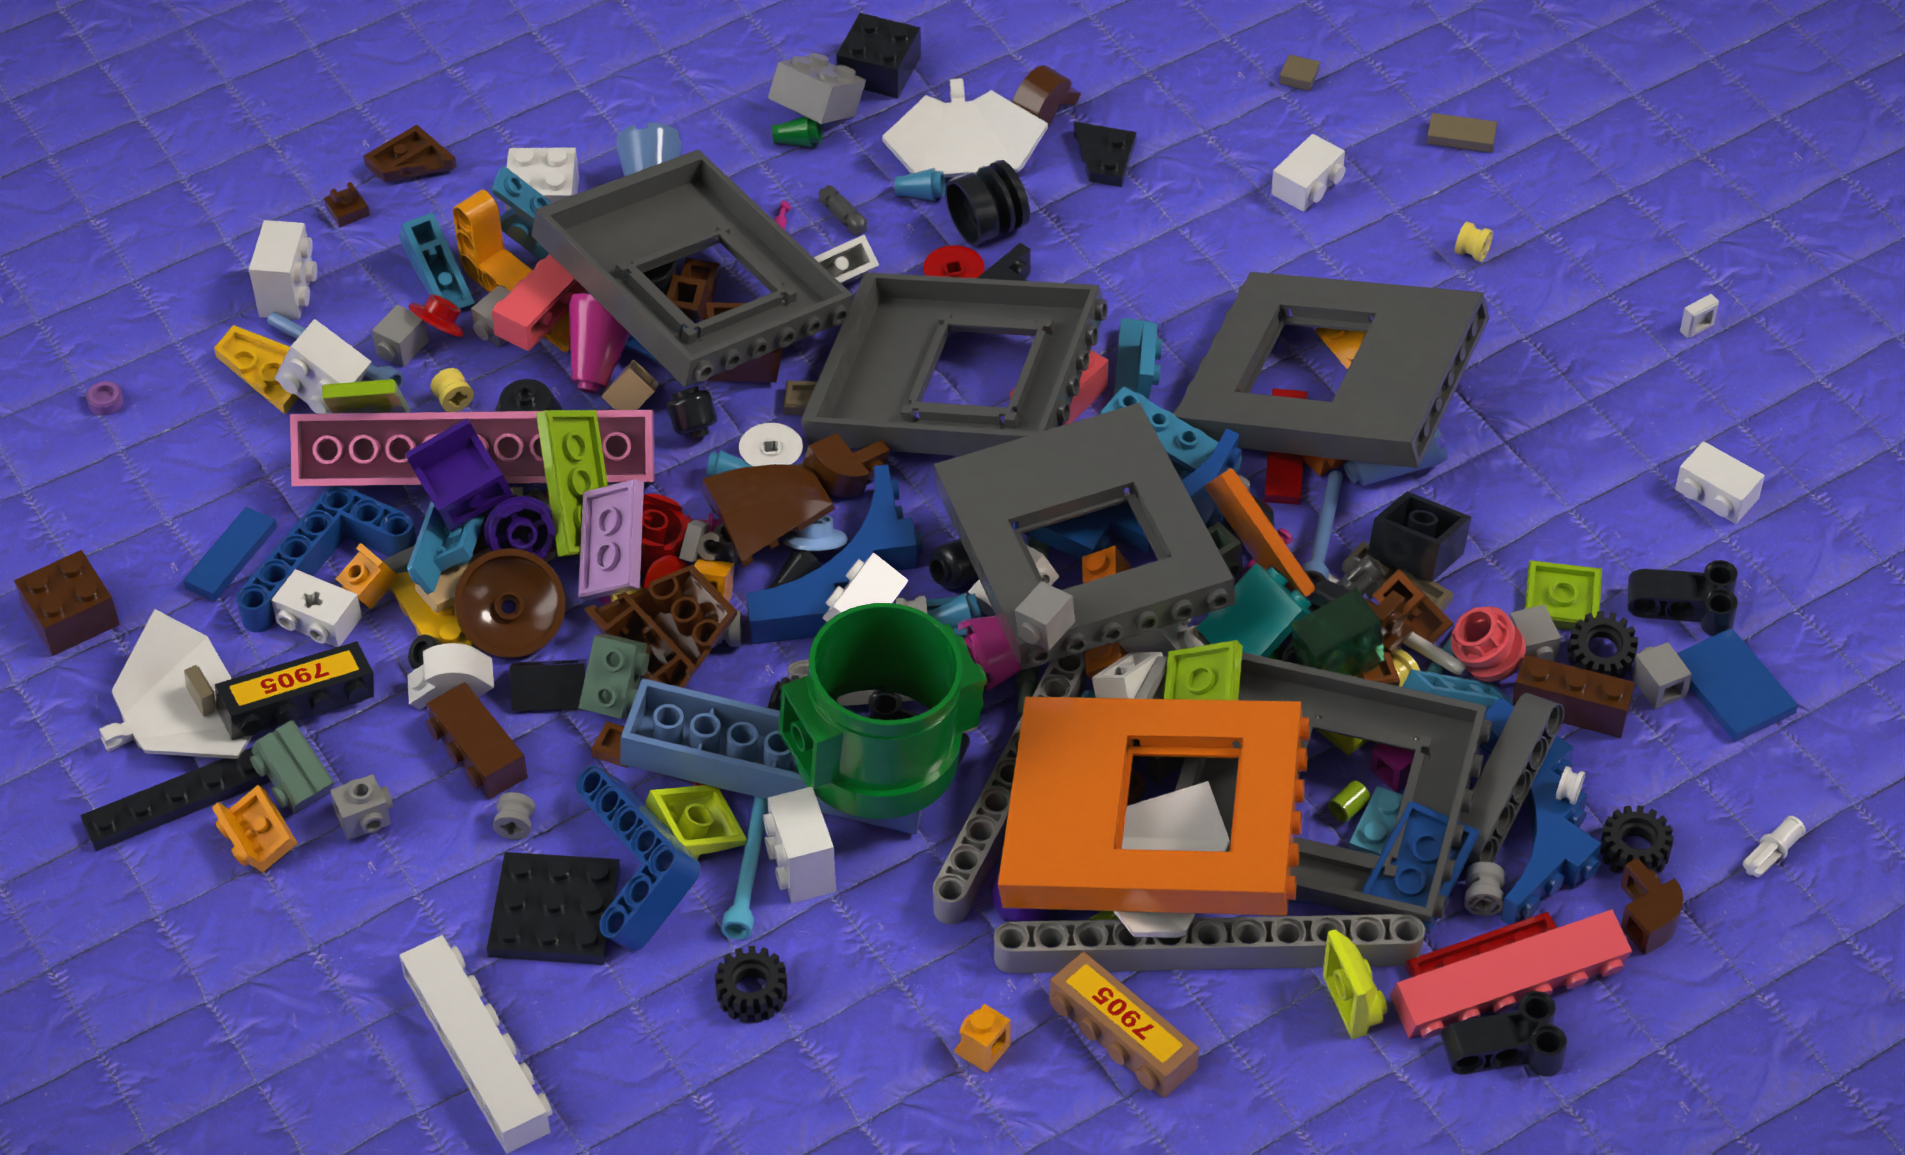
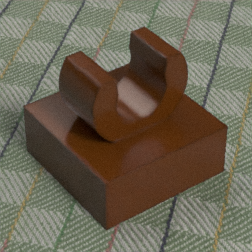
[324,182,370,228]

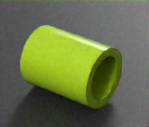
[1328,780,1371,822]

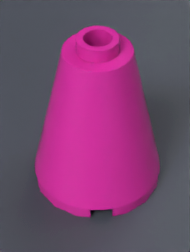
[569,293,630,394]
[958,615,1021,692]

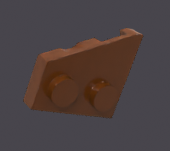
[363,125,457,183]

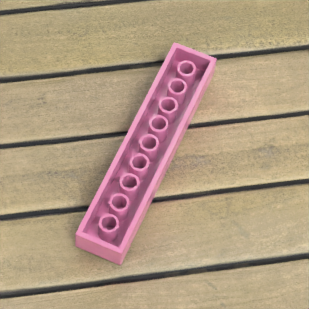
[290,410,655,486]

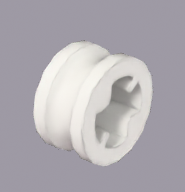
[1556,766,1585,805]

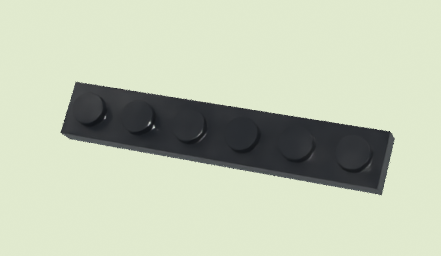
[80,747,271,852]

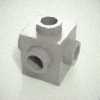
[330,774,394,840]

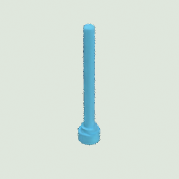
[721,797,768,940]

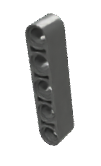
[1460,693,1564,865]

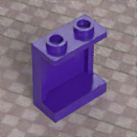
[405,419,513,531]

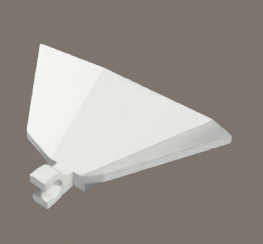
[882,78,1048,179]
[99,609,253,759]
[1113,781,1230,938]

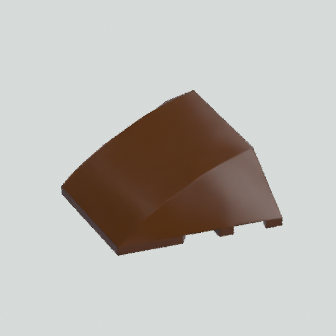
[702,464,835,567]
[584,564,738,688]

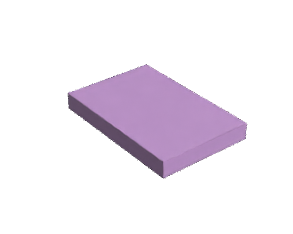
[578,479,644,600]

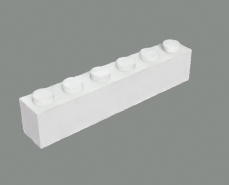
[399,935,552,1154]

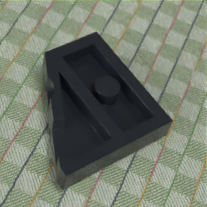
[1073,122,1137,187]

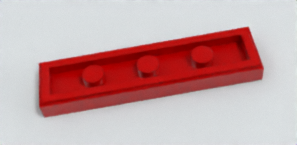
[1264,388,1308,505]
[1405,912,1557,977]

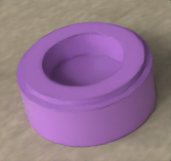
[86,381,123,416]

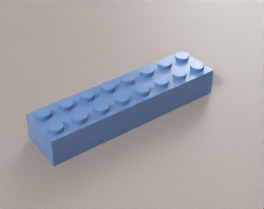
[620,678,924,835]

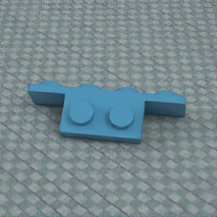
[491,166,552,260]
[1114,318,1163,401]
[407,501,485,594]

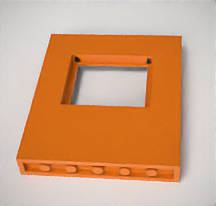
[998,697,1310,916]

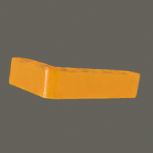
[452,189,571,352]

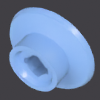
[783,515,848,551]

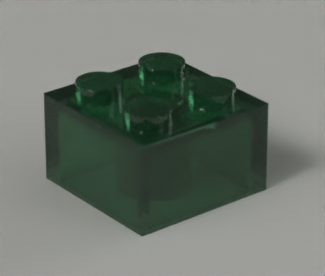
[1291,588,1385,677]

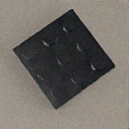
[487,852,621,965]

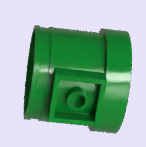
[779,603,987,819]

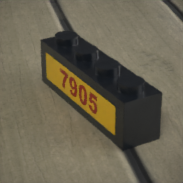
[215,641,374,740]

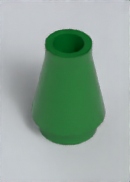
[772,116,822,148]

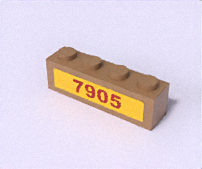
[1050,951,1199,1098]

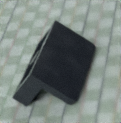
[509,659,587,711]

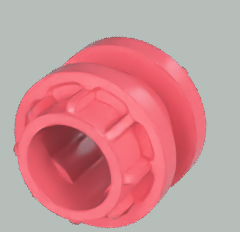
[1450,606,1526,682]

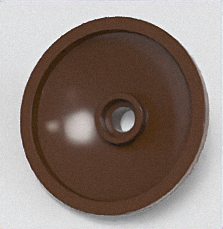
[454,548,566,659]

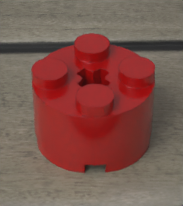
[640,493,690,576]

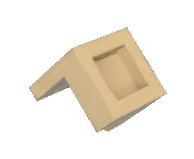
[601,359,659,410]

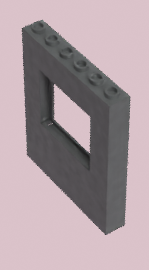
[531,149,853,387]
[801,272,1108,456]
[1174,272,1489,468]
[934,403,1235,670]
[1175,652,1492,931]

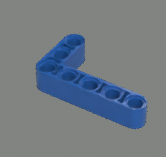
[237,486,417,633]
[576,765,700,951]

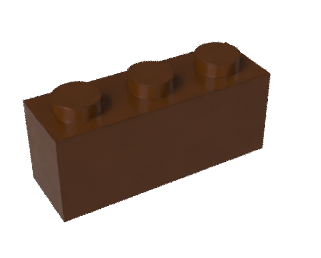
[1512,654,1635,738]
[426,682,528,799]

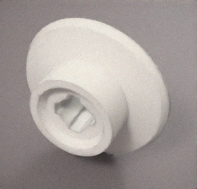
[739,423,803,466]

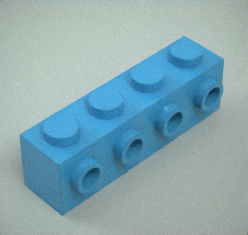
[1100,386,1242,480]

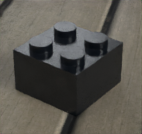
[836,13,921,98]
[1367,491,1472,582]

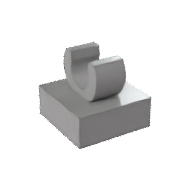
[679,519,723,562]

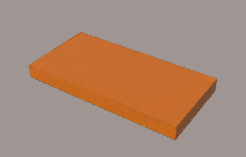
[1203,468,1316,597]

